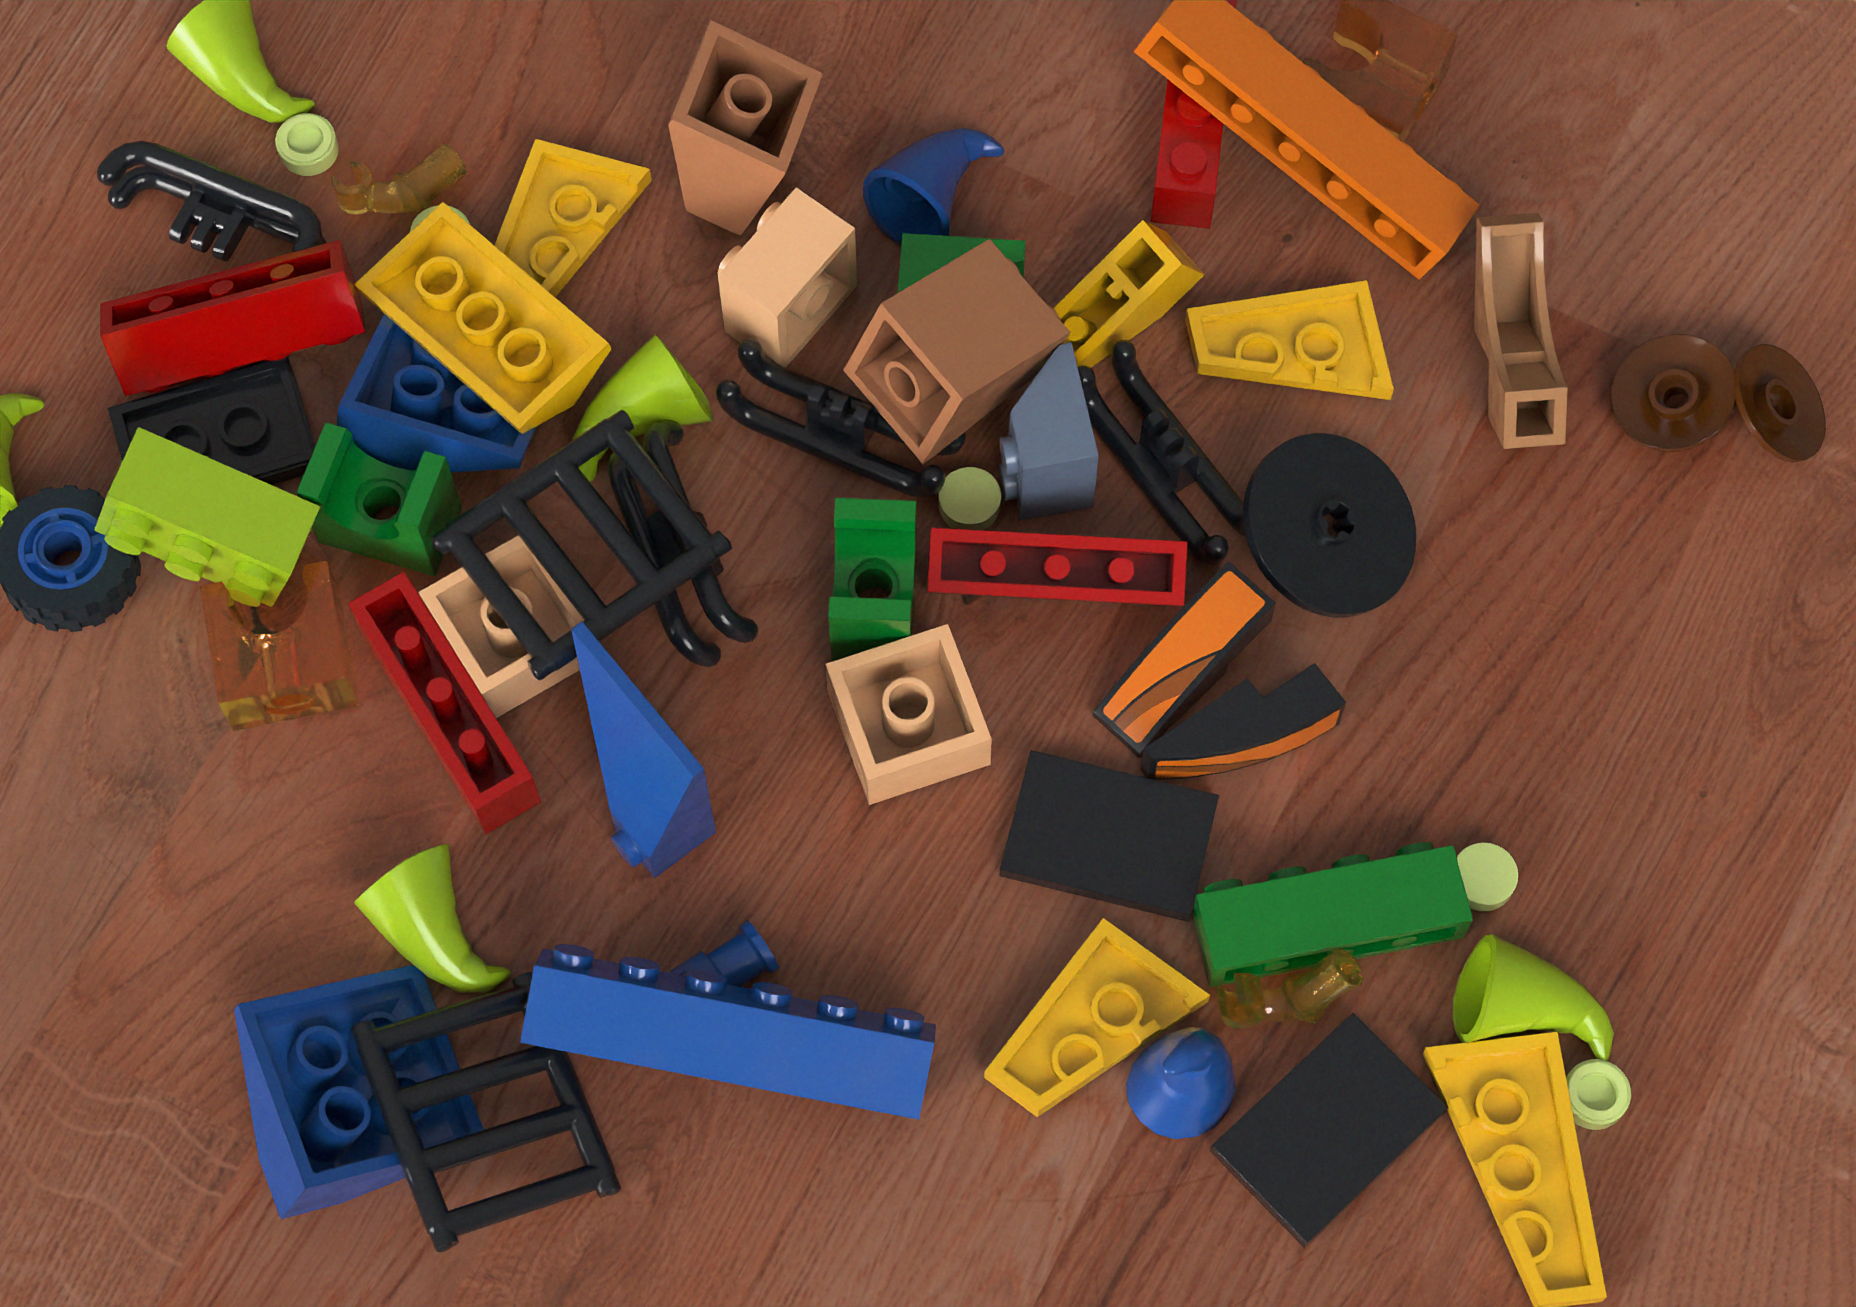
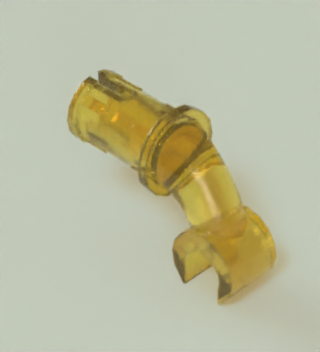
[331,144,467,215]
[1216,948,1363,1029]

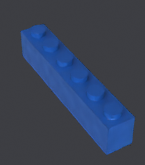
[520,944,936,1120]

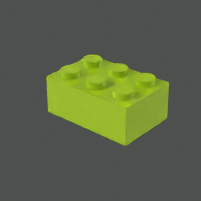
[94,427,320,607]

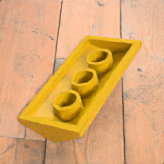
[354,202,611,434]

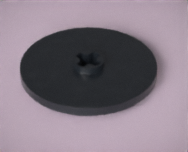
[1243,433,1416,618]

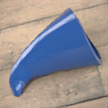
[863,128,1004,245]
[1126,1027,1236,1139]

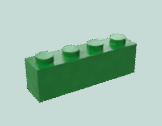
[1192,842,1473,988]

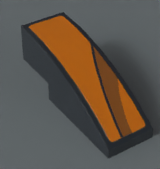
[1093,561,1276,758]
[1140,663,1346,779]

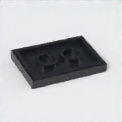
[108,356,316,485]
[999,750,1219,922]
[1210,1013,1448,1248]

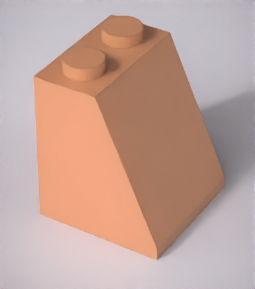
[668,20,823,236]
[844,239,1070,464]

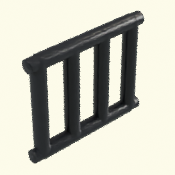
[431,409,732,681]
[351,972,621,1253]

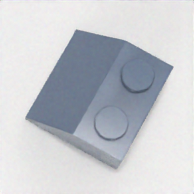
[998,342,1099,521]

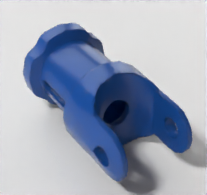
[669,920,780,987]

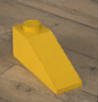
[1035,220,1205,377]

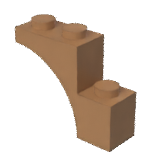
[1474,213,1568,449]

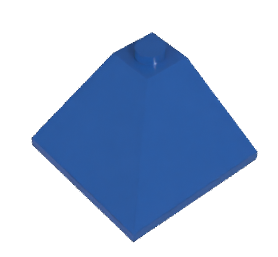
[337,314,538,473]
[571,621,716,879]
[234,965,484,1219]

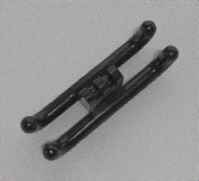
[97,141,327,262]
[716,339,966,497]
[1078,340,1246,565]
[607,421,758,667]

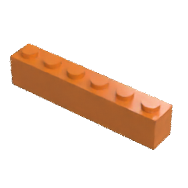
[1134,0,1480,280]

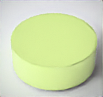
[275,113,339,176]
[939,467,1001,530]
[1457,842,1518,911]
[1566,1059,1631,1130]

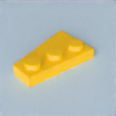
[494,139,652,297]
[1185,280,1394,400]
[984,918,1210,1117]

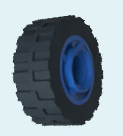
[0,485,141,632]

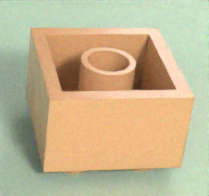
[718,187,858,368]
[418,535,584,718]
[825,624,992,805]

